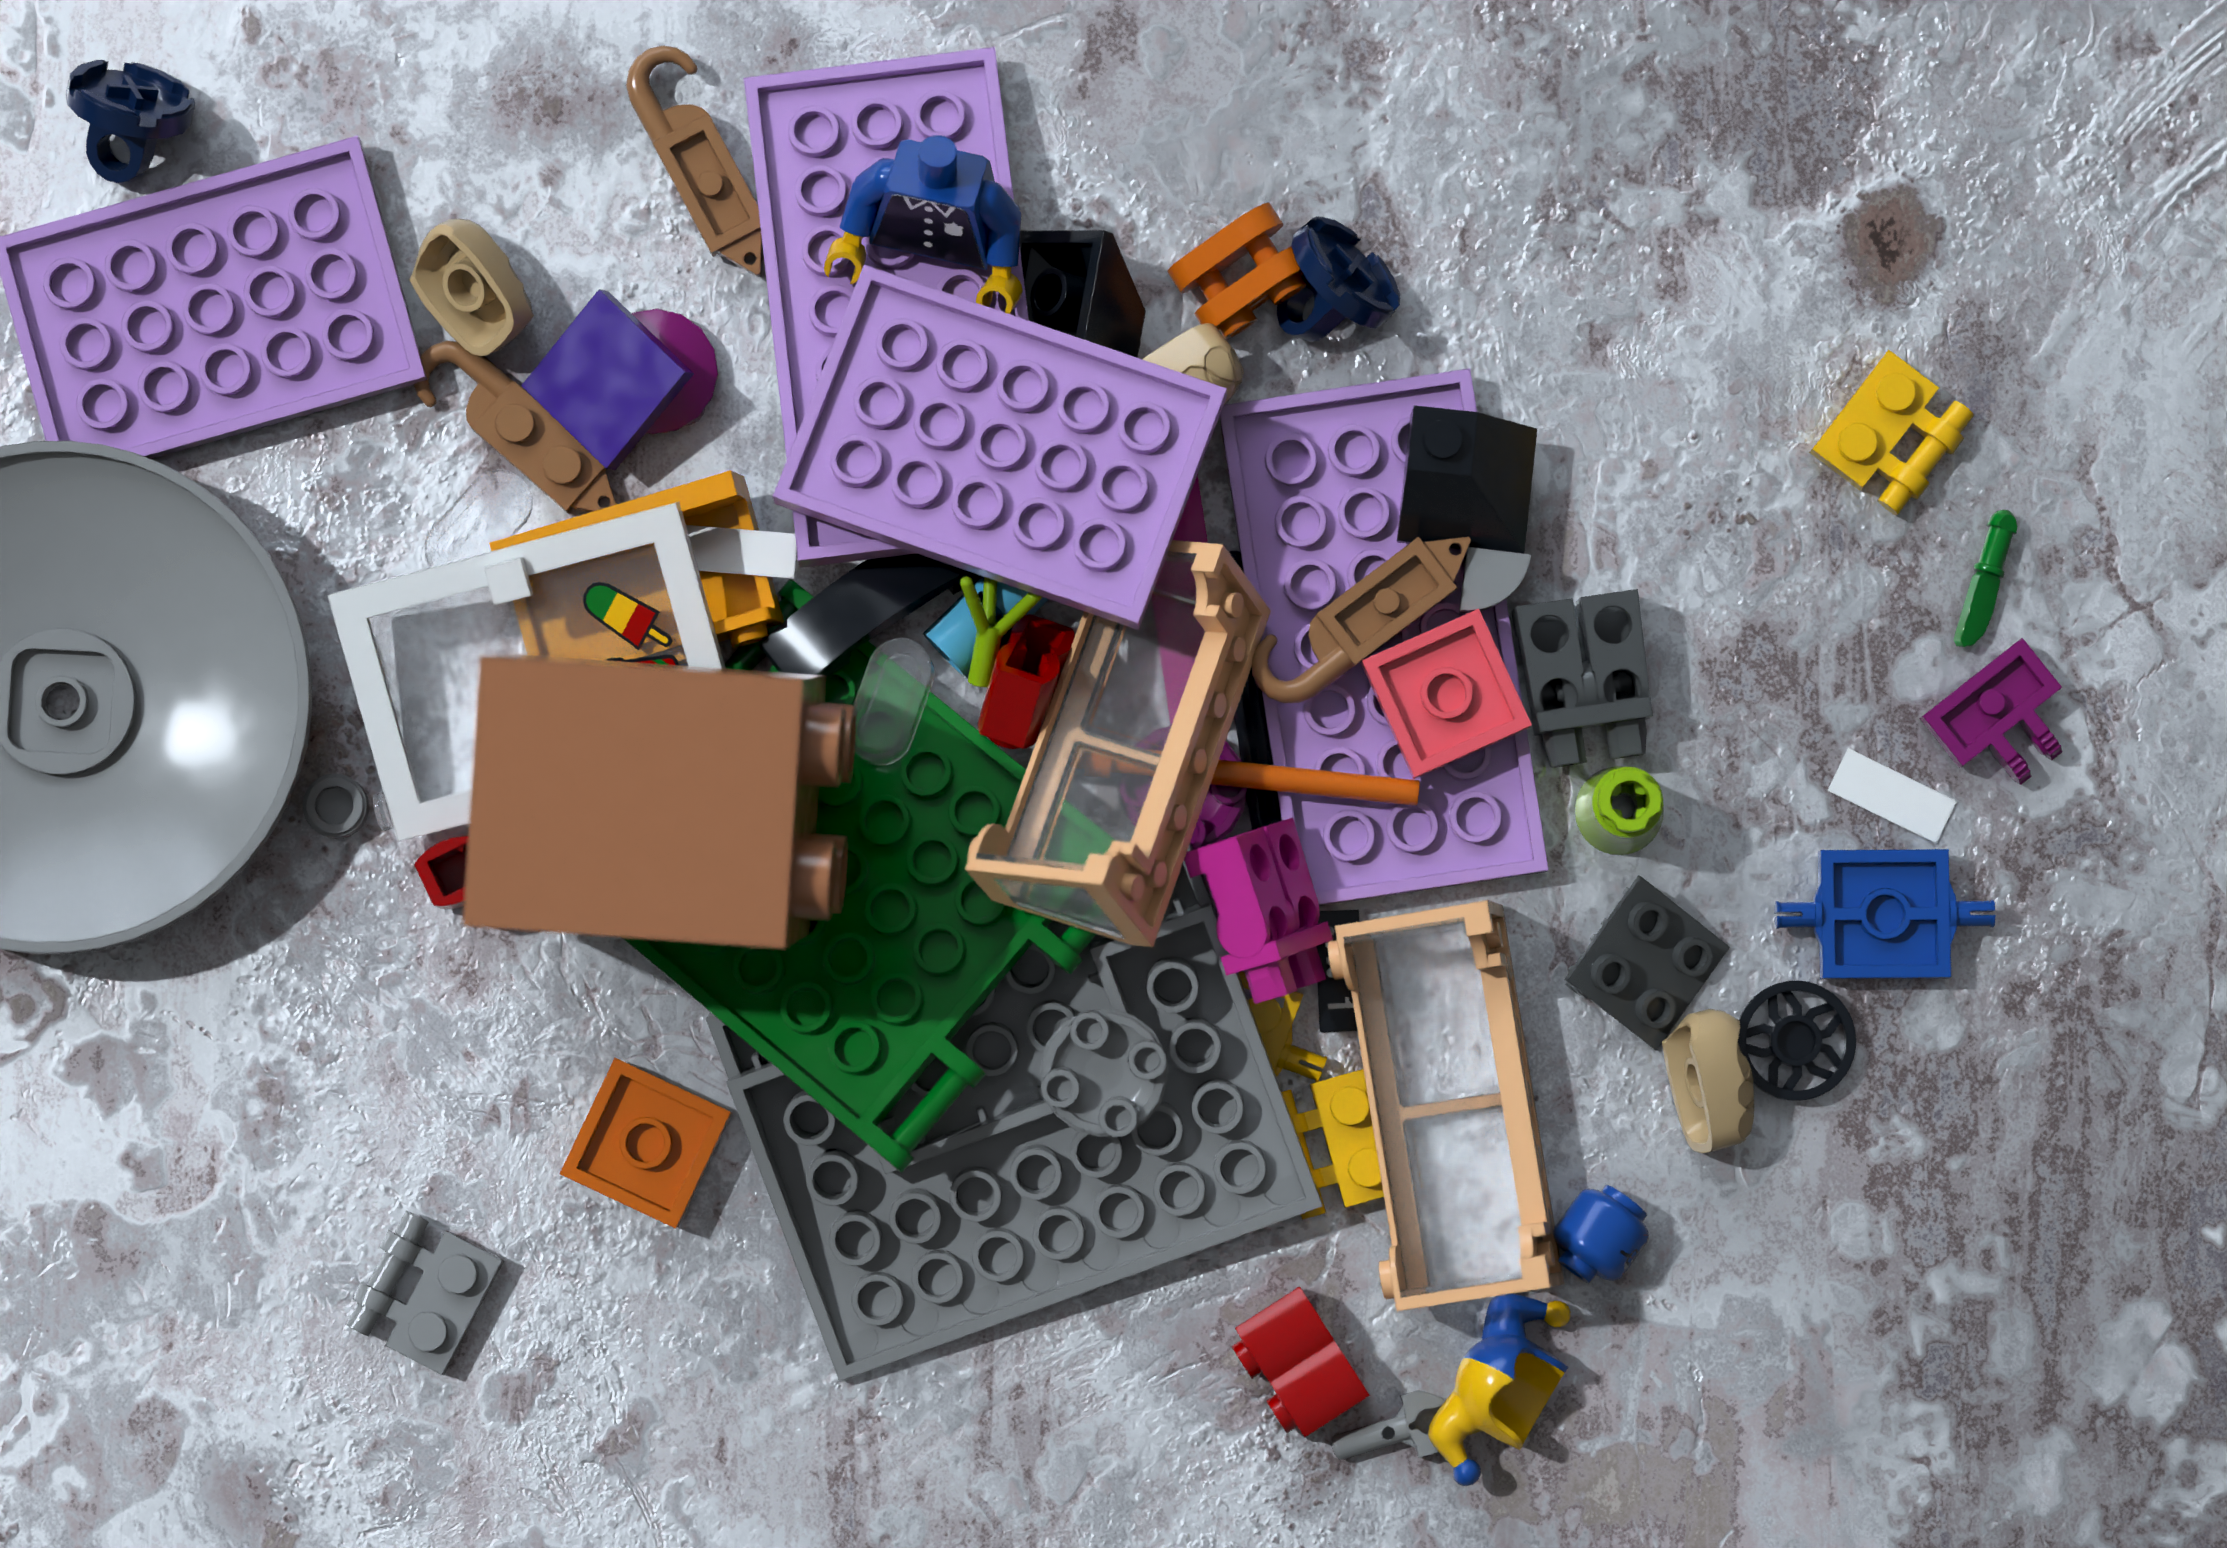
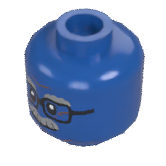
[1553,1185,1649,1284]

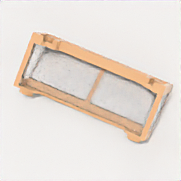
[965,540,1271,947]
[1328,900,1564,1311]

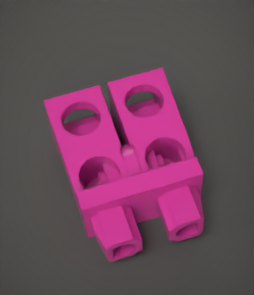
[1184,818,1333,1004]

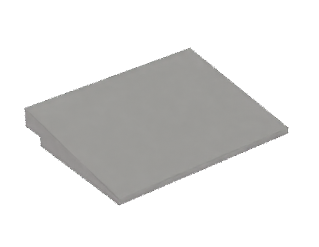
[706,841,1323,1382]

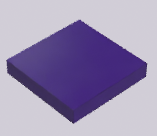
[521,289,694,470]

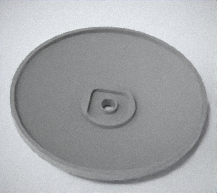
[0,441,312,955]

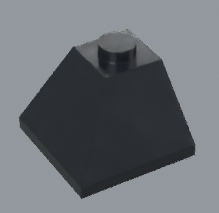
[1019,230,1146,358]
[1397,405,1537,554]

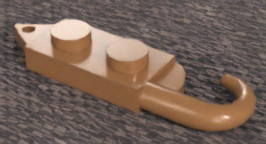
[626,45,762,277]
[414,341,617,513]
[1252,537,1471,703]

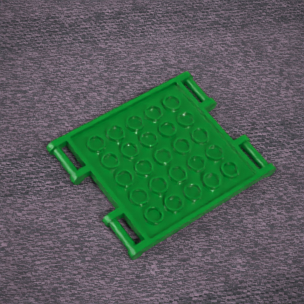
[621,579,1113,1173]

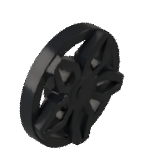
[1738,981,1856,1101]

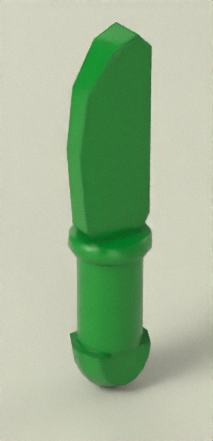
[1953,510,2017,647]

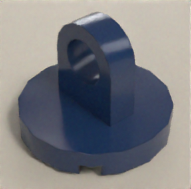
[66,60,195,183]
[1277,216,1400,342]

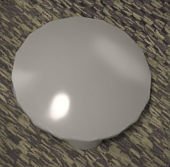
[1039,1008,1169,1137]

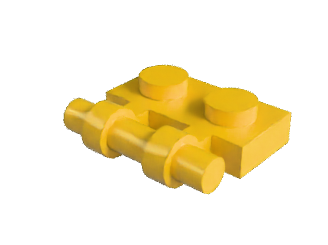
[1809,350,1974,515]
[1282,1069,1387,1220]

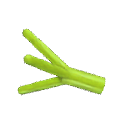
[960,576,1043,688]

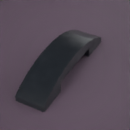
[761,553,981,678]

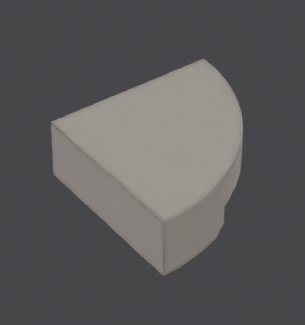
[1459,547,1531,613]

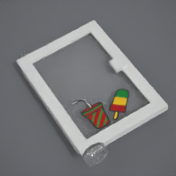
[327,502,726,842]

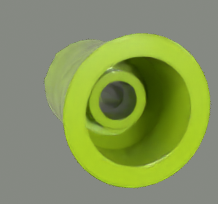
[1575,766,1664,855]

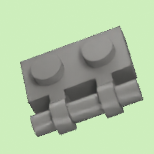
[346,1210,504,1375]

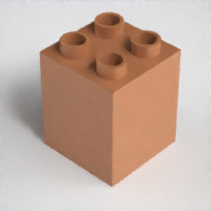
[463,654,857,949]

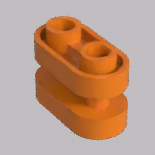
[1167,202,1307,340]

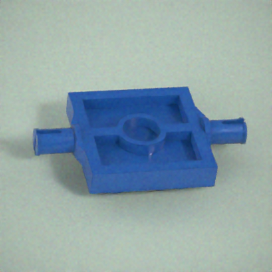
[1774,849,1995,980]

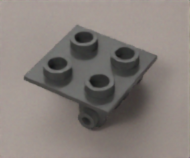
[1564,875,1730,1051]

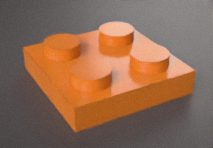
[560,1058,732,1229]

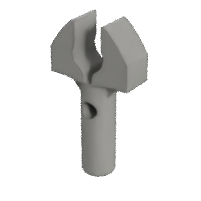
[1331,1390,1445,1460]

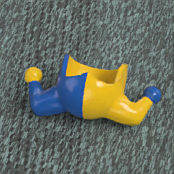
[1428,1294,1571,1486]

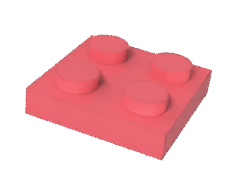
[1361,609,1532,779]

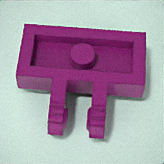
[1919,638,2063,785]

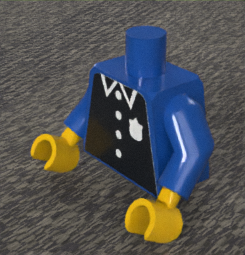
[824,135,1023,314]

